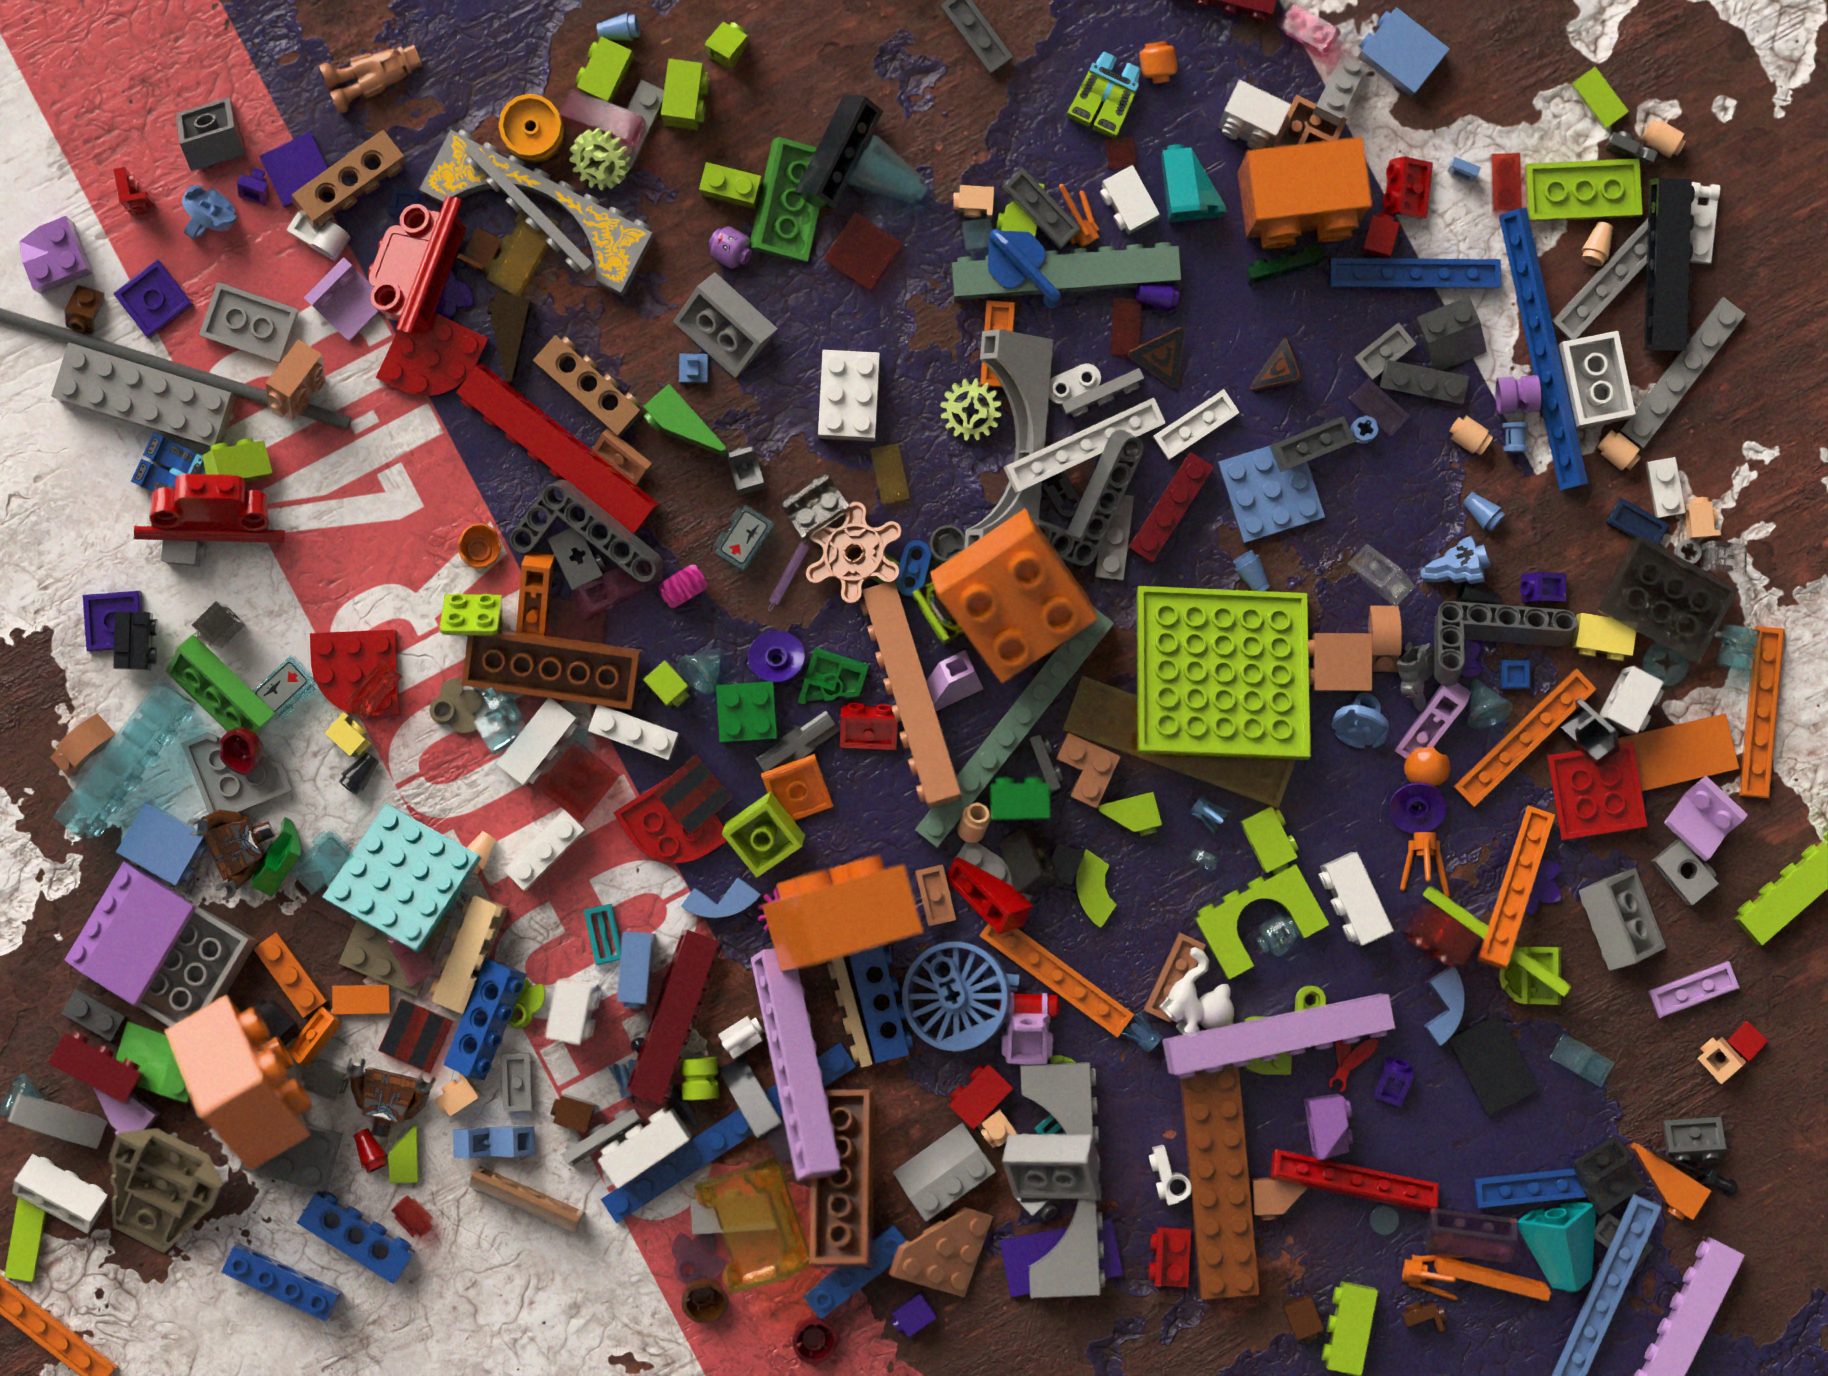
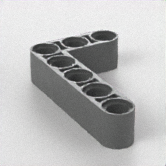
[1031,430,1144,566]
[510,480,663,582]
[1434,601,1578,686]

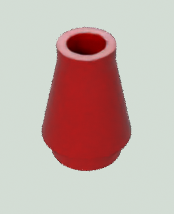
[353,1128,388,1173]

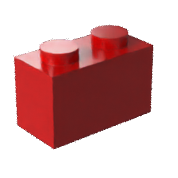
[949,1063,1013,1130]

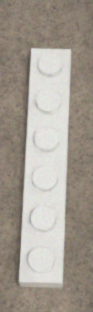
[1003,398,1165,493]

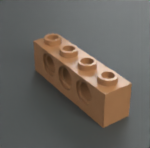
[292,130,404,229]
[533,335,642,438]

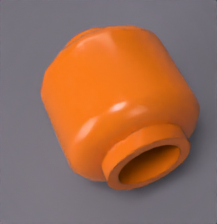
[1139,41,1178,84]

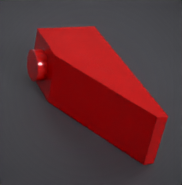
[946,857,1033,935]

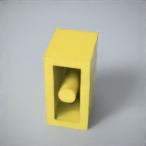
[1571,613,1638,661]

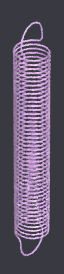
[769,537,810,611]

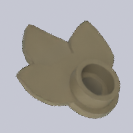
[429,677,485,733]

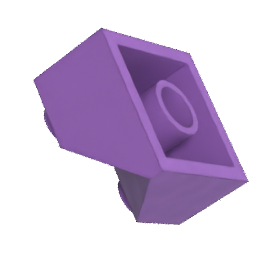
[19,216,93,294]
[1304,1093,1353,1160]

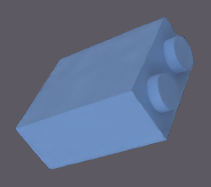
[1358,7,1450,98]
[116,802,208,886]
[617,931,655,1009]

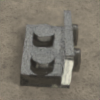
[781,474,851,541]

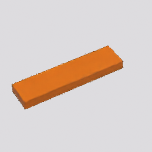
[1434,1255,1551,1301]

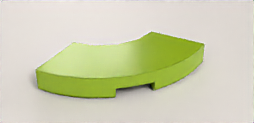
[1076,849,1117,928]

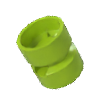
[681,1057,719,1100]

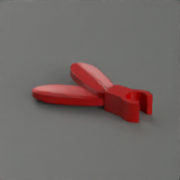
[1328,1039,1378,1092]

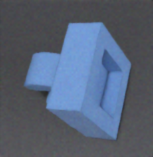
[679,354,708,384]

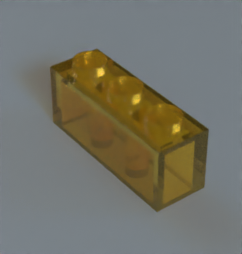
[485,210,561,297]

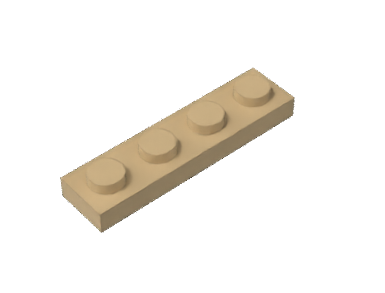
[827,955,873,1067]

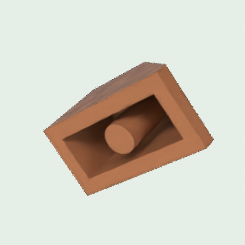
[1251,1178,1308,1220]

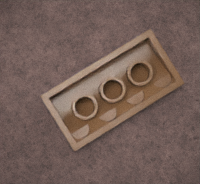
[469,1166,585,1233]

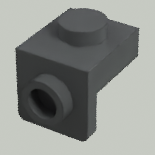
[727,446,766,496]
[1011,1192,1061,1224]

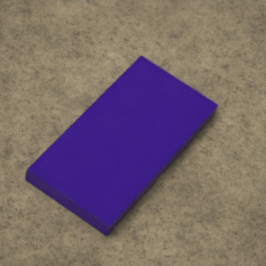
[1000,1218,1123,1297]

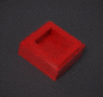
[1726,1021,1768,1061]

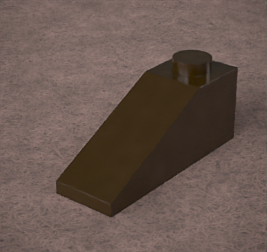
[487,292,533,385]

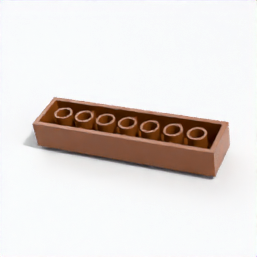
[1180,1063,1259,1300]

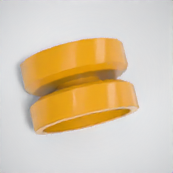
[499,94,565,163]

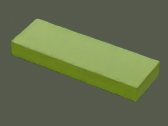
[4,1197,47,1282]

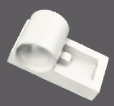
[286,211,351,262]
[1149,1145,1191,1205]

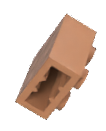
[265,340,326,421]
[1308,633,1372,692]

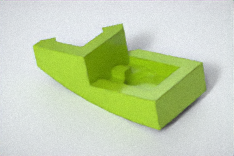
[388,1125,420,1183]

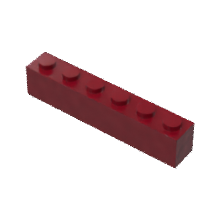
[625,930,720,1104]

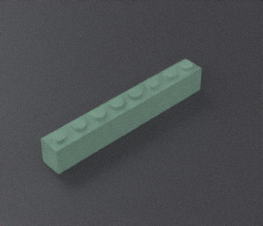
[952,242,1181,300]

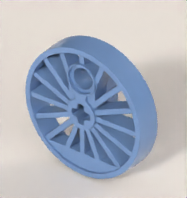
[902,942,1011,1051]

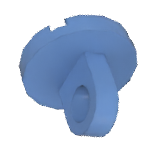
[182,185,237,241]
[1332,692,1390,748]

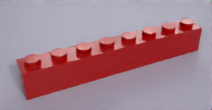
[456,364,660,533]

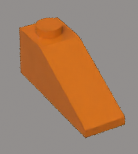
[516,551,555,636]
[1630,1142,1711,1221]

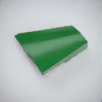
[797,647,869,704]
[252,817,301,897]

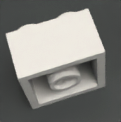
[1599,666,1664,735]

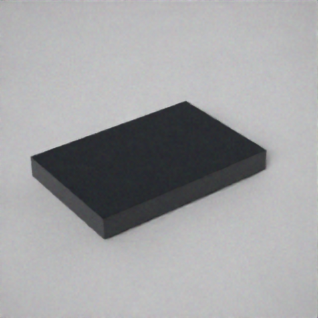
[1448,1013,1539,1116]

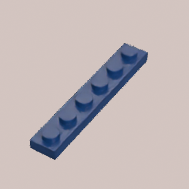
[1330,258,1501,289]

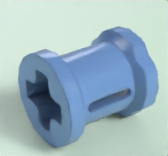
[1350,416,1378,444]
[1502,422,1528,453]

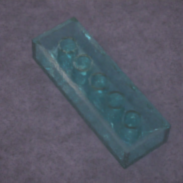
[53,680,197,838]

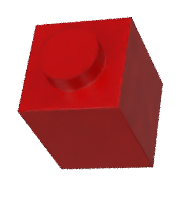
[1360,213,1400,258]

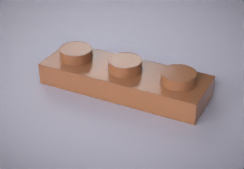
[1144,932,1206,1022]

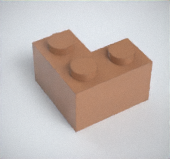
[1271,95,1347,148]
[1056,733,1121,809]

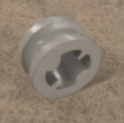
[1674,539,1702,566]

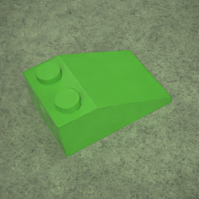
[643,384,729,457]
[116,1021,193,1103]

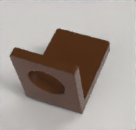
[457,228,502,274]

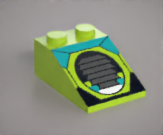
[913,582,964,646]

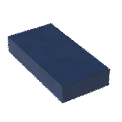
[1605,497,1670,550]

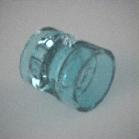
[1716,625,1760,671]

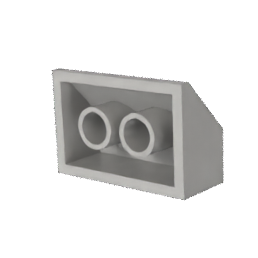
[673,272,777,378]
[1578,868,1666,971]
[893,1122,996,1221]
[1002,1134,1099,1199]

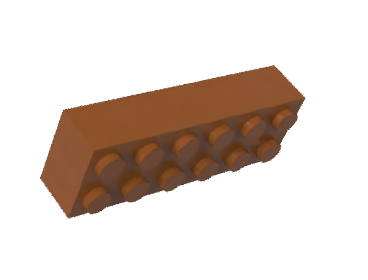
[461,629,642,710]
[810,1090,875,1268]

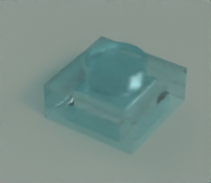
[962,218,992,251]

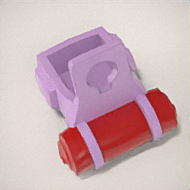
[995,992,1061,1065]

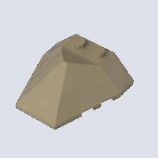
[109,1129,222,1253]

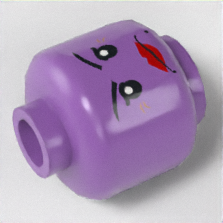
[708,226,752,269]

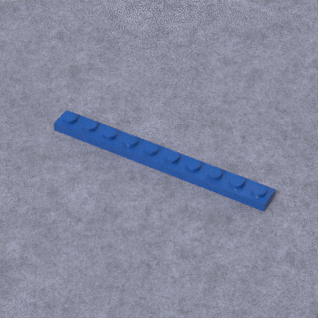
[1499,208,1588,491]
[601,1042,856,1223]

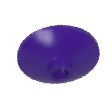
[748,631,805,683]
[1389,783,1446,834]

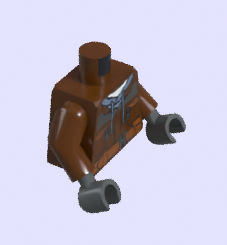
[187,809,275,900]
[346,1058,436,1137]

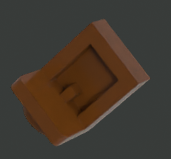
[65,285,105,335]
[1400,1301,1447,1333]

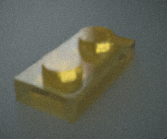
[870,443,910,505]

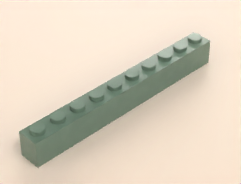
[915,607,1114,847]

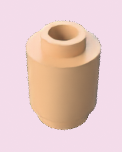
[1641,119,1686,158]
[1449,416,1493,456]
[1597,430,1640,471]
[957,803,991,843]

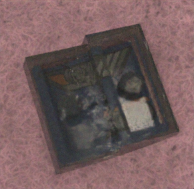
[1572,1135,1646,1216]

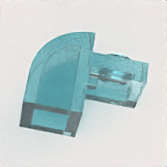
[474,687,525,755]

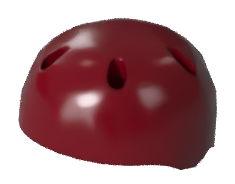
[220,728,264,775]
[792,1317,838,1364]

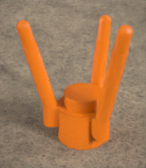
[1059,184,1100,248]
[1400,832,1450,898]
[1402,1252,1470,1301]

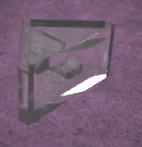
[1702,541,1747,573]

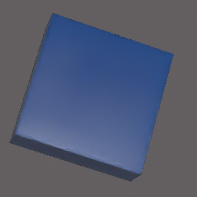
[1500,660,1530,689]

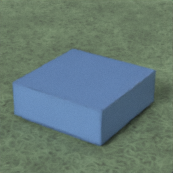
[1447,157,1481,182]

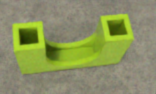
[1194,863,1329,980]

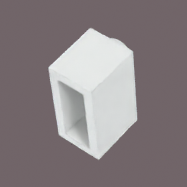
[1100,165,1160,235]

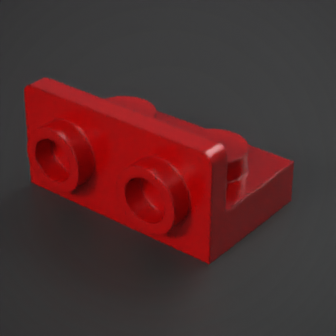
[1383,156,1433,219]
[114,167,156,215]
[840,703,898,750]
[1148,1227,1191,1287]

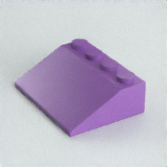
[65,861,197,1006]

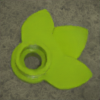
[497,977,546,1029]

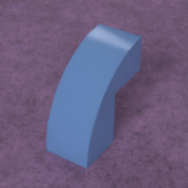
[681,877,762,918]
[1424,965,1465,1046]
[453,1126,535,1159]

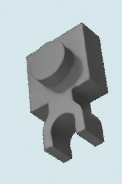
[1605,131,1658,165]

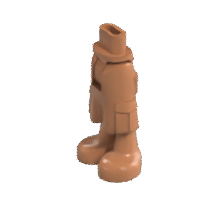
[319,45,423,114]

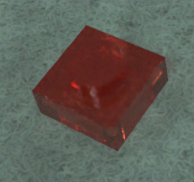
[1104,137,1136,169]

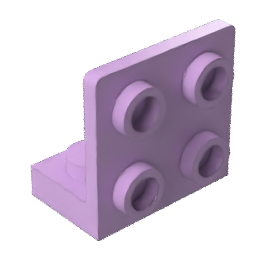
[304,257,379,341]
[1664,776,1748,861]

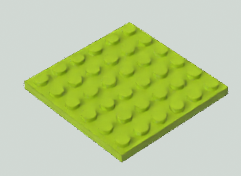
[1137,586,1310,760]

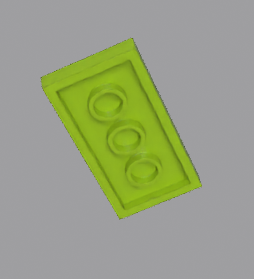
[1525,159,1643,222]

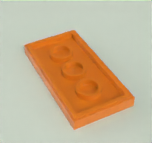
[1618,713,1739,791]

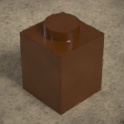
[550,1094,596,1133]
[1282,1294,1324,1342]

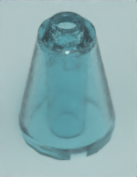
[848,134,928,204]

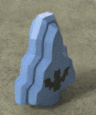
[1420,536,1491,584]

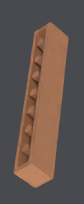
[859,581,962,809]

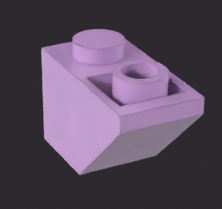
[926,650,983,711]

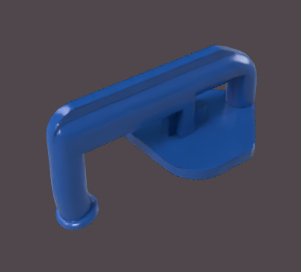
[988,229,1061,308]

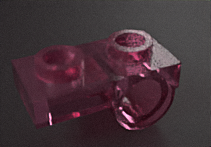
[1277,3,1341,58]
[386,936,437,986]

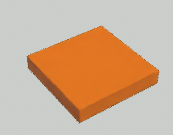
[761,754,834,821]

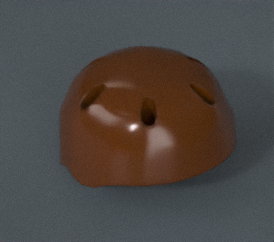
[681,1278,729,1324]

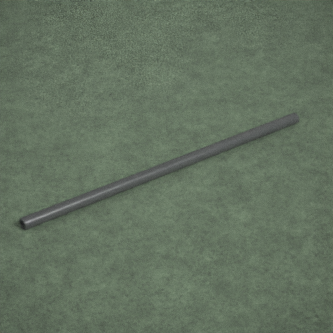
[0,308,352,430]

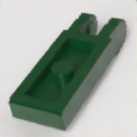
[1246,244,1325,285]

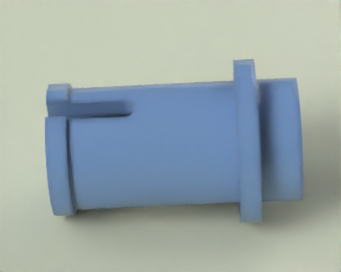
[983,968,1019,993]

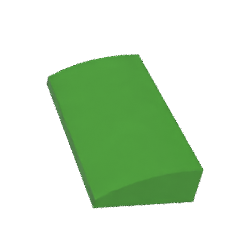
[749,137,820,262]
[165,634,275,739]

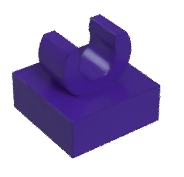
[237,168,269,206]

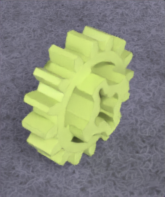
[569,128,631,190]
[941,378,1002,440]

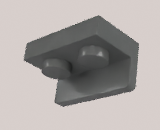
[1663,1117,1726,1164]

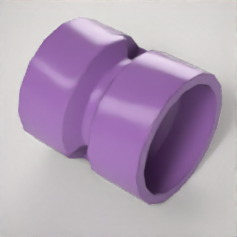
[1495,375,1541,414]

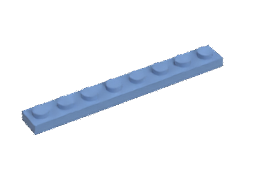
[1552,1194,1662,1376]

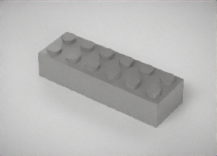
[51,342,237,447]

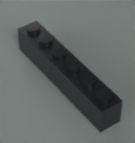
[1644,178,1695,351]

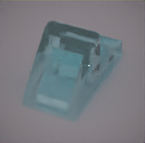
[1549,1034,1615,1087]

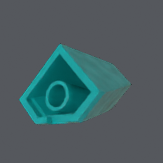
[1161,144,1226,222]
[1516,1201,1596,1292]

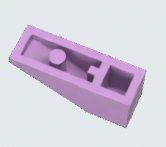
[1395,682,1471,758]
[93,1088,160,1135]

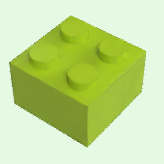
[661,59,710,130]
[722,791,805,878]

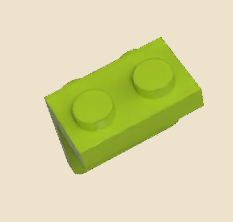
[440,593,504,635]

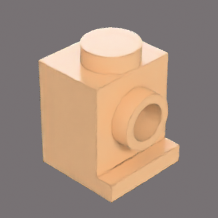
[953,185,994,220]
[1684,497,1721,539]
[1698,1037,1746,1084]
[434,1074,482,1116]
[977,1108,1017,1148]

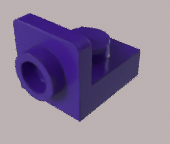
[1520,572,1566,602]
[1374,1057,1413,1107]

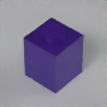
[891,1291,937,1337]

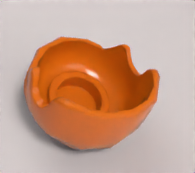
[458,523,501,569]
[1404,747,1451,788]

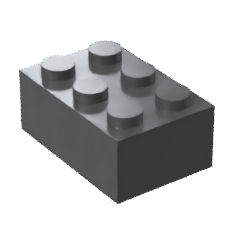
[239,1123,343,1192]

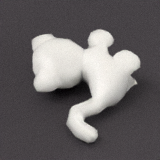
[1159,947,1234,1035]

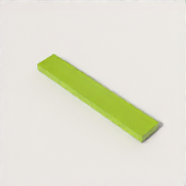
[1423,886,1572,997]

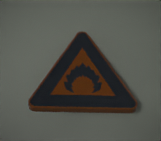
[1127,326,1185,388]
[1250,338,1302,392]

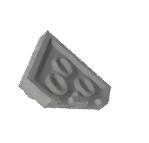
[181,732,294,814]

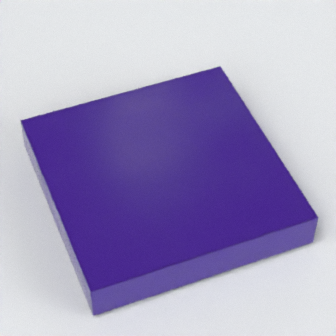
[259,132,328,208]
[113,259,194,339]
[83,591,143,652]

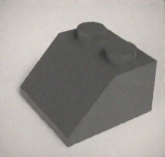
[176,97,245,171]
[1413,296,1487,371]

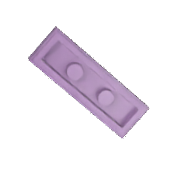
[1648,961,1739,1018]

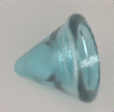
[678,648,725,694]
[1467,680,1513,729]
[0,1073,45,1118]

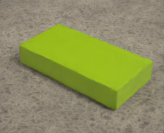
[1571,67,1629,129]

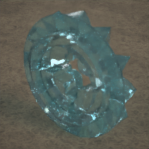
[1643,640,1690,686]

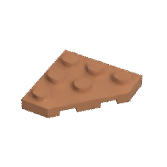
[889,1206,993,1297]

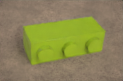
[1321,1281,1378,1376]

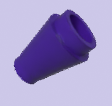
[1135,284,1179,312]

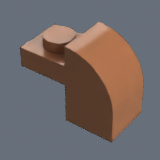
[1368,606,1402,672]
[50,713,116,778]

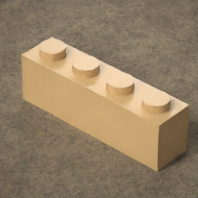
[429,895,508,1014]

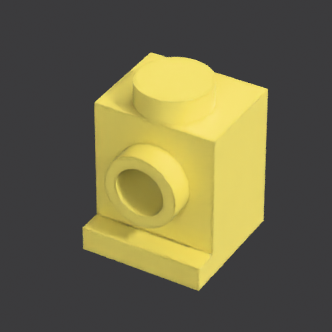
[325,712,371,757]

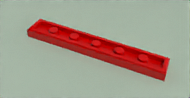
[1271,1149,1439,1213]

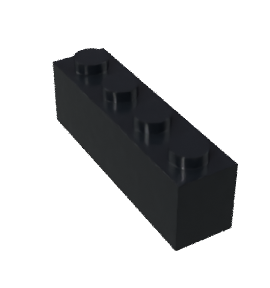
[795,94,883,209]

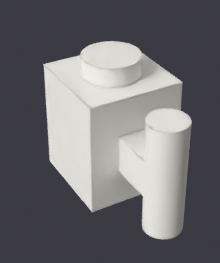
[718,1015,765,1059]

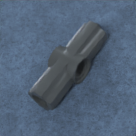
[756,711,840,772]

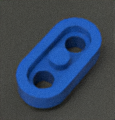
[896,540,931,597]

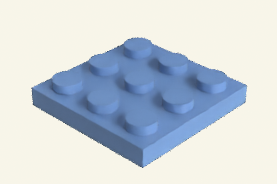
[1217,445,1325,544]

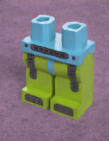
[1067,52,1141,140]

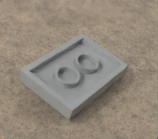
[199,282,299,363]

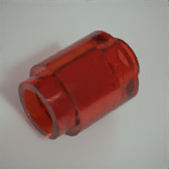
[391,1195,433,1238]

